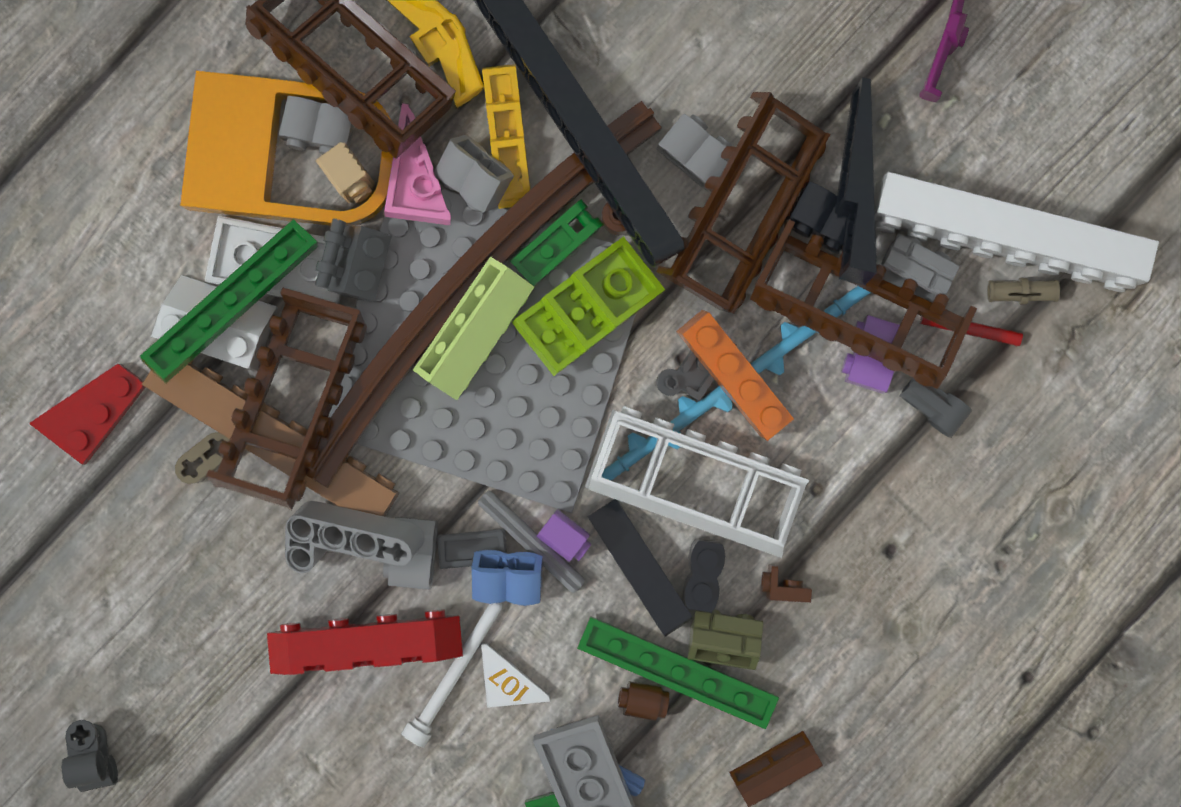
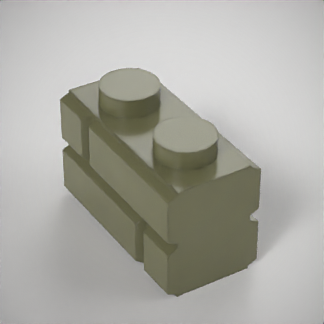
[687,609,763,670]

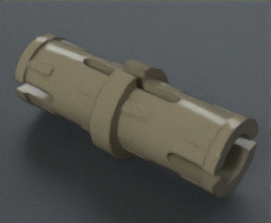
[987,277,1060,305]

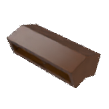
[729,731,823,807]

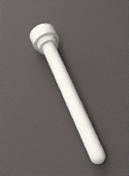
[401,603,502,748]

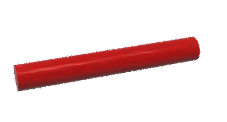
[920,316,1023,346]

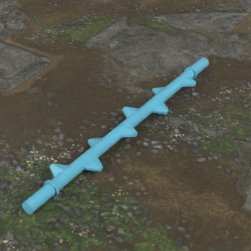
[602,286,871,481]

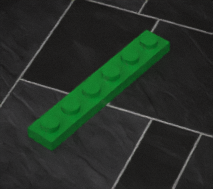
[139,219,318,384]
[577,616,779,729]

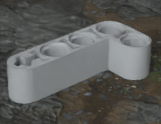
[285,501,425,573]

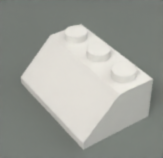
[151,275,278,371]

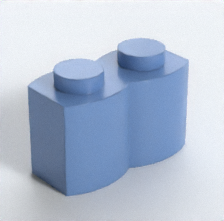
[471,550,542,606]

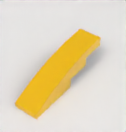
[482,64,530,209]

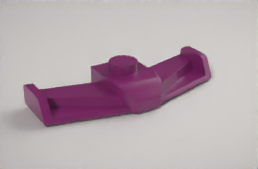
[919,0,969,102]

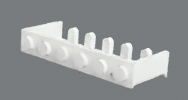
[585,406,809,558]

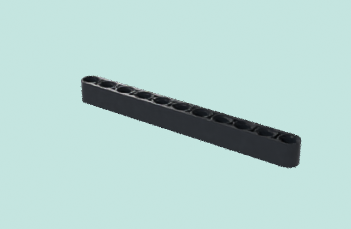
[473,0,685,267]

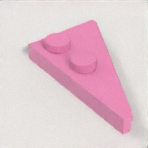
[384,103,451,225]

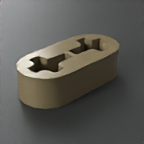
[175,432,230,484]

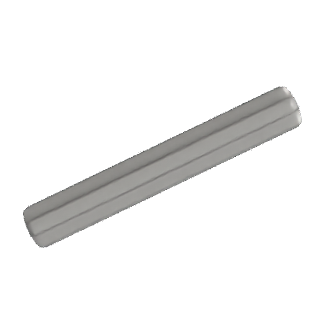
[478,491,585,593]

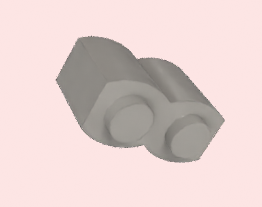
[279,96,354,155]
[656,114,732,191]
[434,135,514,213]
[383,517,438,590]

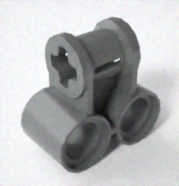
[61,720,118,792]

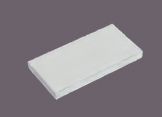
[204,216,341,304]

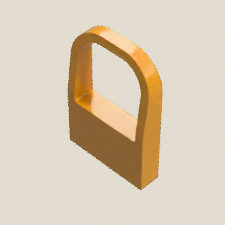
[180,71,393,226]

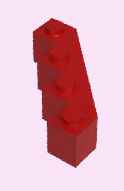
[267,609,463,675]

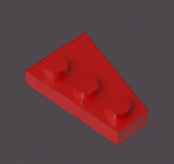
[29,364,146,465]

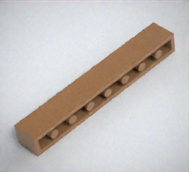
[142,359,400,517]

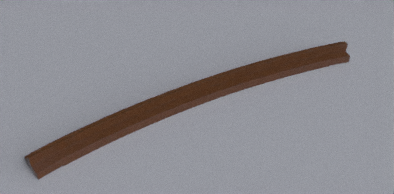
[306,101,662,488]

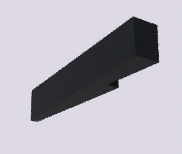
[835,77,876,285]

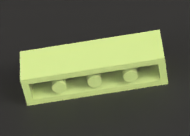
[413,257,534,400]

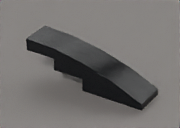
[588,499,693,637]

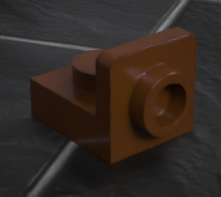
[761,564,812,603]

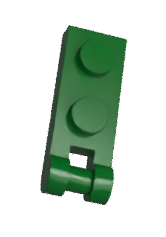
[510,199,604,287]

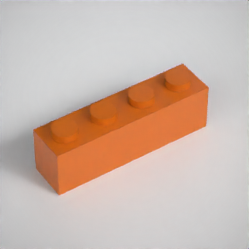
[676,310,794,441]

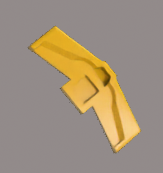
[386,0,484,108]

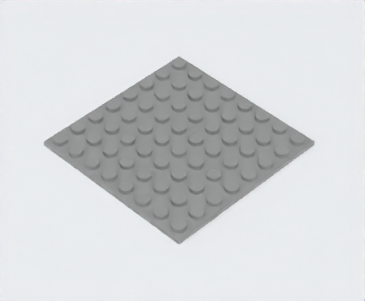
[328,188,651,513]

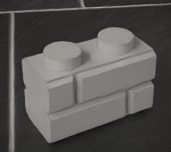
[880,234,959,302]

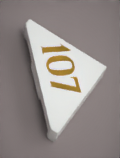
[481,643,550,708]

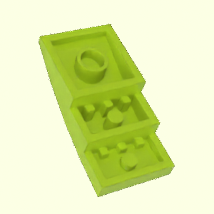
[512,236,666,376]

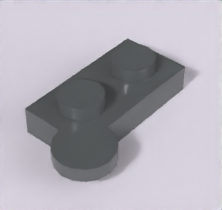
[656,342,737,401]

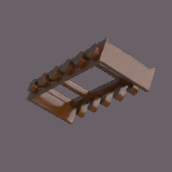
[245,0,456,159]
[656,92,831,314]
[750,220,977,389]
[206,288,367,510]

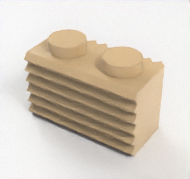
[316,142,375,203]

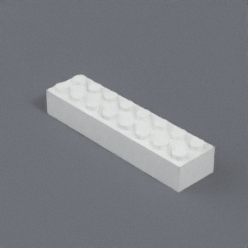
[874,172,1159,292]

